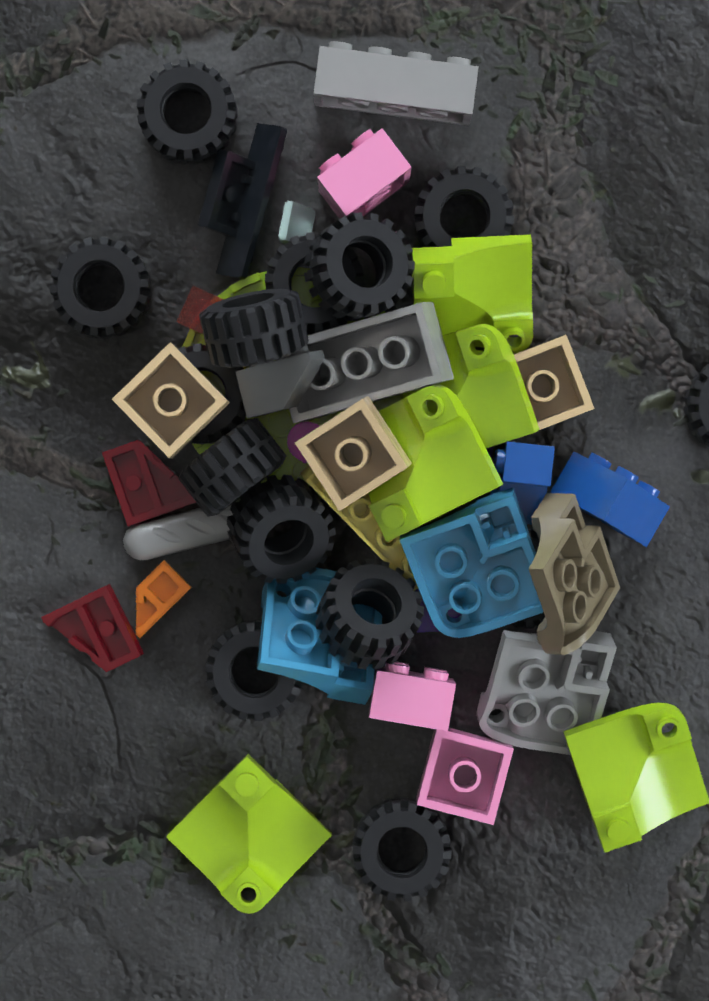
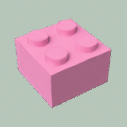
[369,661,456,731]
[416,728,514,825]

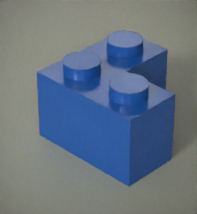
[490,441,555,525]
[551,452,670,547]

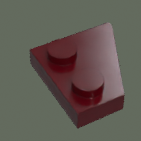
[102,440,196,526]
[41,584,144,672]

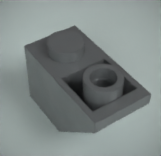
[235,345,325,418]

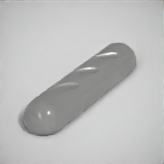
[123,499,241,560]

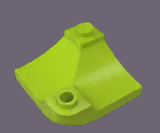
[412,235,533,354]
[402,324,540,449]
[369,384,503,542]
[563,703,709,853]
[166,754,332,914]

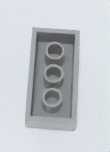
[314,41,479,126]
[277,302,454,423]

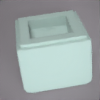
[278,200,316,244]

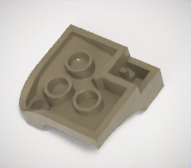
[529,493,620,655]

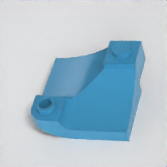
[399,487,543,638]
[257,568,382,705]

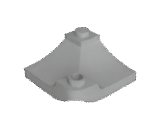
[476,630,617,755]

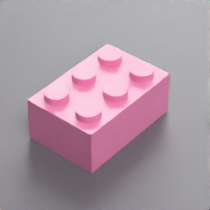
[317,128,412,219]

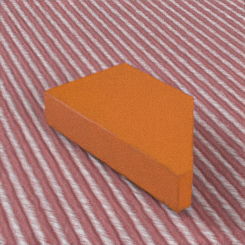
[136,560,192,638]

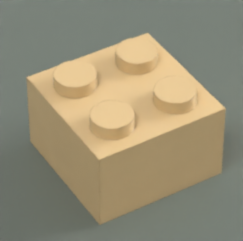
[514,335,595,430]
[112,342,230,459]
[295,396,412,511]

